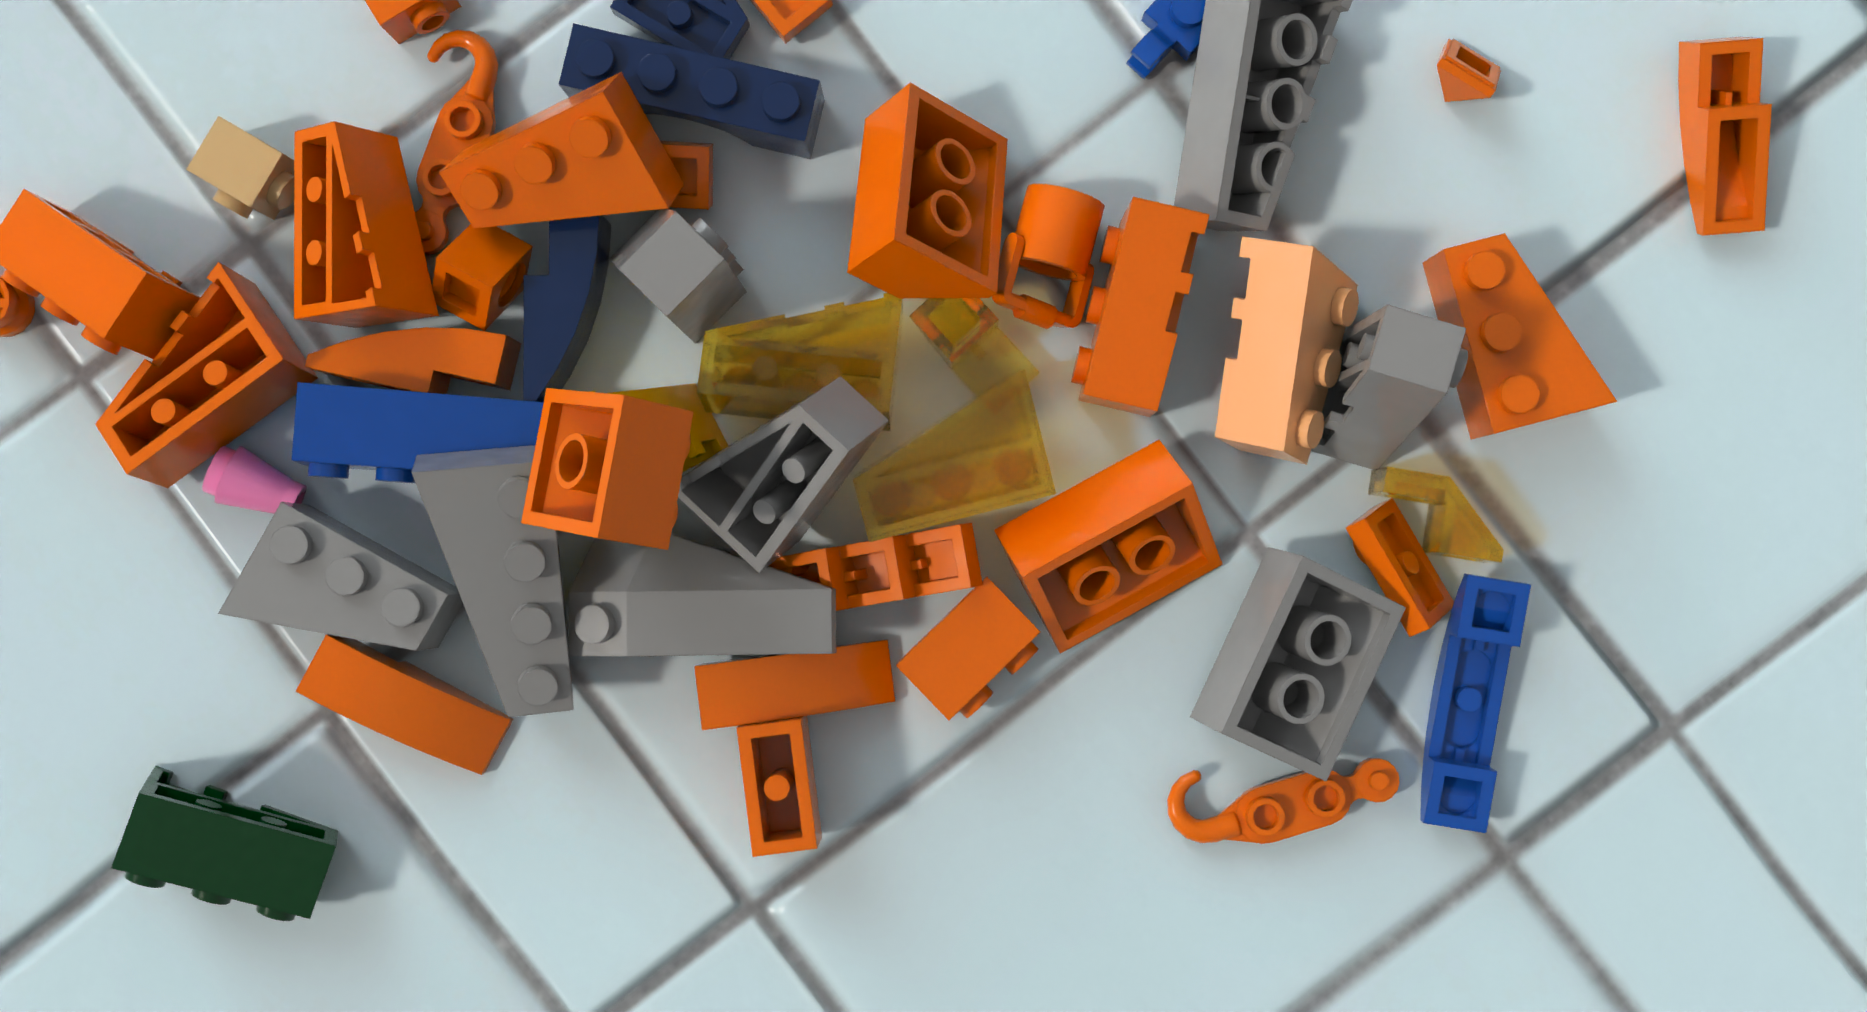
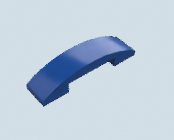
[1420,573,1531,833]

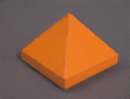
[1437,39,1501,102]

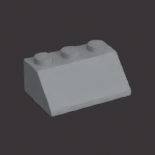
[1190,547,1406,781]

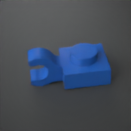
[1126,0,1206,80]

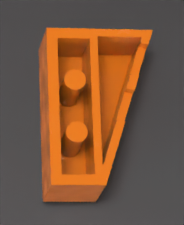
[1422,233,1617,440]

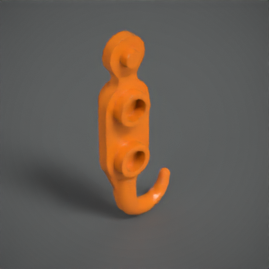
[415,30,499,255]
[1167,757,1400,844]

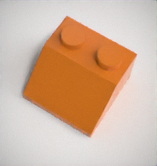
[521,388,694,550]

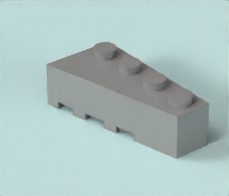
[1174,0,1353,231]
[411,445,574,717]

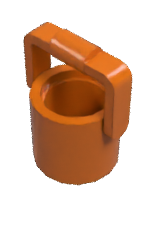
[992,184,1105,329]

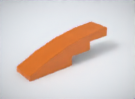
[769,523,983,611]

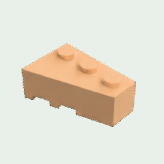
[1215,236,1359,465]

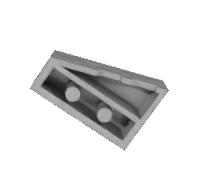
[1311,304,1468,471]

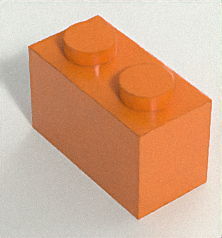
[896,577,1040,720]
[736,716,822,857]

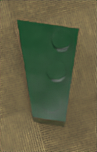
[111,766,338,921]

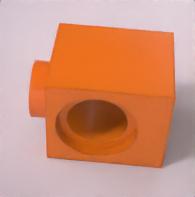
[432,224,533,331]

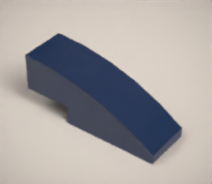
[523,215,611,402]

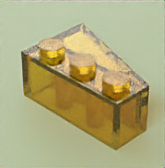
[697,293,903,431]
[853,368,1056,542]

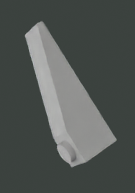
[569,532,837,656]

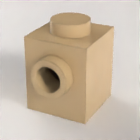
[186,116,294,220]

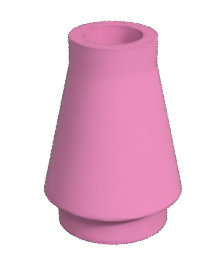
[202,446,307,514]

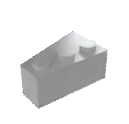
[609,209,747,343]
[678,376,889,573]
[218,502,463,651]

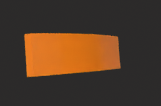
[1678,37,1772,236]
[305,327,522,394]
[295,634,513,775]
[694,639,896,730]

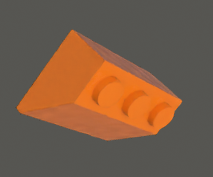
[847,82,1008,299]
[994,440,1223,654]

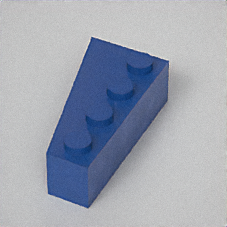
[292,382,544,483]

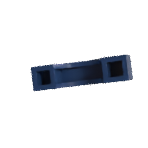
[559,23,825,159]

